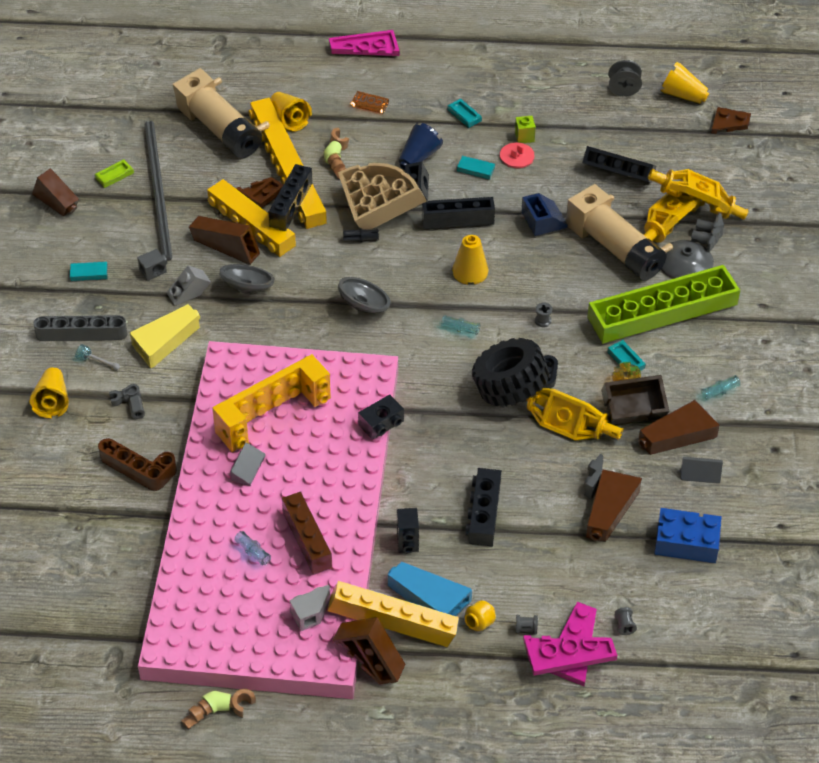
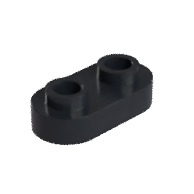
[543,355,558,388]

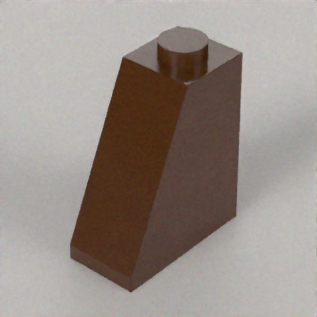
[32,168,79,216]

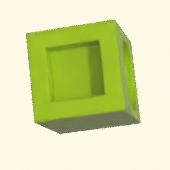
[515,116,536,143]

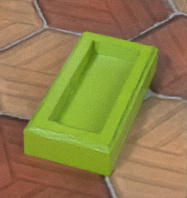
[94,159,134,188]

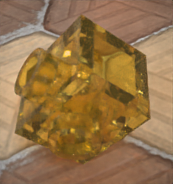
[612,362,641,381]

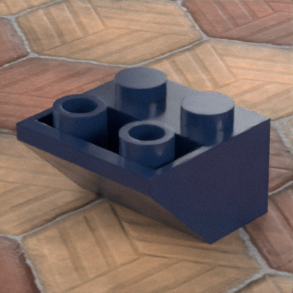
[521,193,568,236]

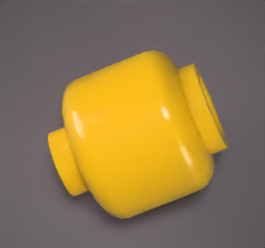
[465,600,496,631]

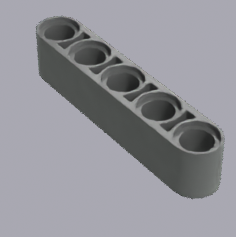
[33,315,128,341]

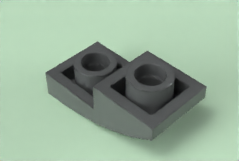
[584,454,603,499]

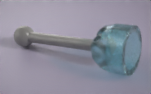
[75,344,120,370]

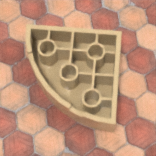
[338,163,427,230]

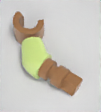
[323,128,349,179]
[181,689,256,729]

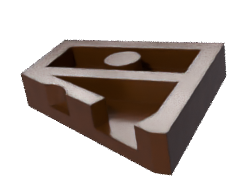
[711,107,751,134]
[236,177,284,208]

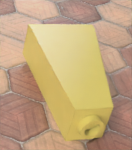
[130,304,200,368]

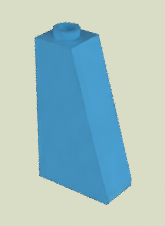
[388,562,472,616]

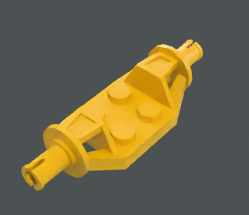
[648,169,748,220]
[643,192,706,243]
[526,388,623,440]

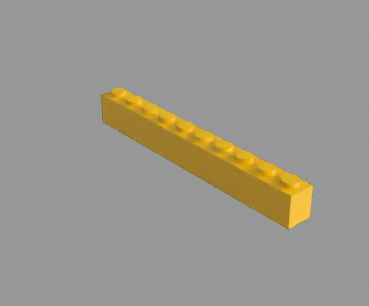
[248,97,327,229]

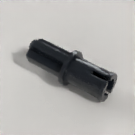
[343,228,379,242]

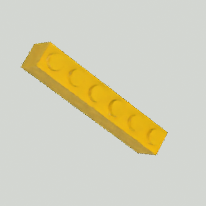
[207,179,296,257]
[328,581,458,647]

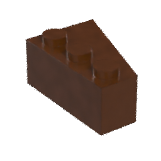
[333,617,406,685]

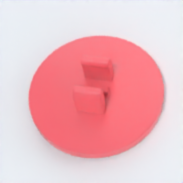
[500,142,534,168]

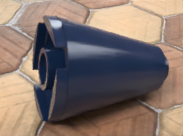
[398,123,443,170]

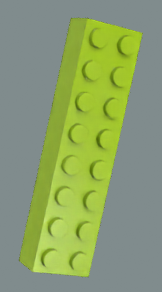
[587,265,740,344]

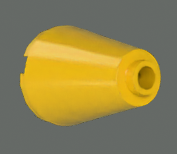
[660,62,710,104]
[270,92,312,132]
[452,235,489,285]
[29,367,69,418]

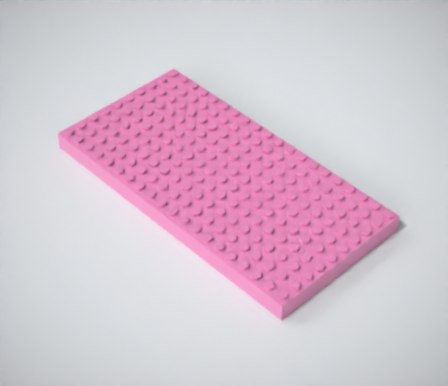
[138,341,398,699]

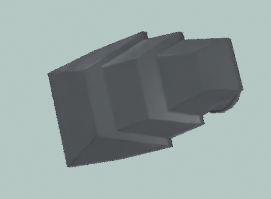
[691,213,724,252]

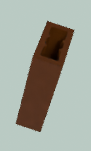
[189,216,260,265]
[638,400,720,455]
[586,469,642,542]

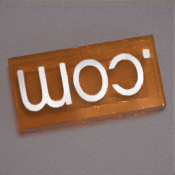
[351,91,389,114]

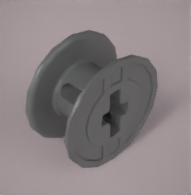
[608,60,642,97]

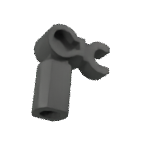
[109,384,145,419]

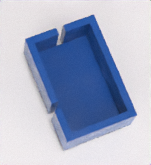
[654,508,722,563]

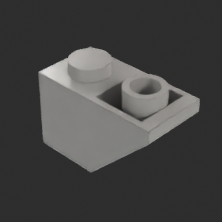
[166,266,211,305]
[289,585,330,631]

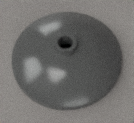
[661,240,714,279]
[219,264,275,294]
[338,277,391,313]

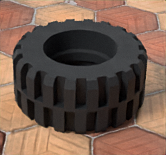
[472,338,549,407]

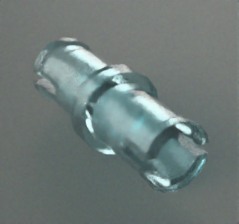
[441,315,480,335]
[701,375,741,400]
[235,531,271,566]

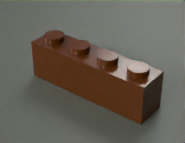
[282,491,332,575]

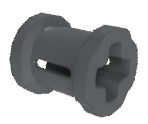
[535,303,552,327]
[614,607,637,635]
[516,615,538,634]

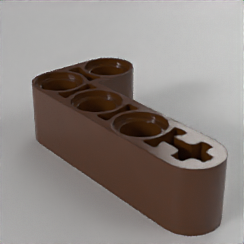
[98,438,177,491]

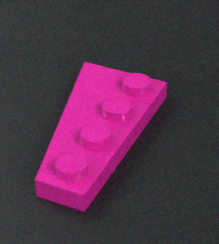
[329,30,400,56]
[551,602,597,686]
[523,635,618,676]

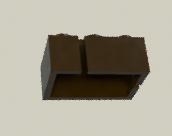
[601,375,669,426]

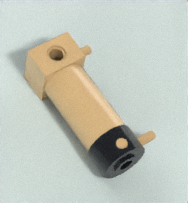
[173,68,270,158]
[566,184,673,281]

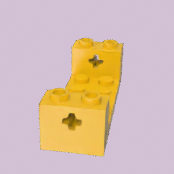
[212,354,331,452]

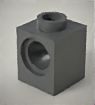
[137,249,168,281]

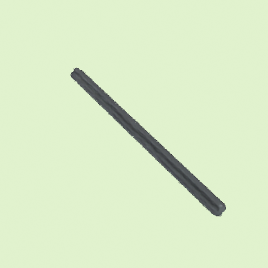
[145,121,173,260]

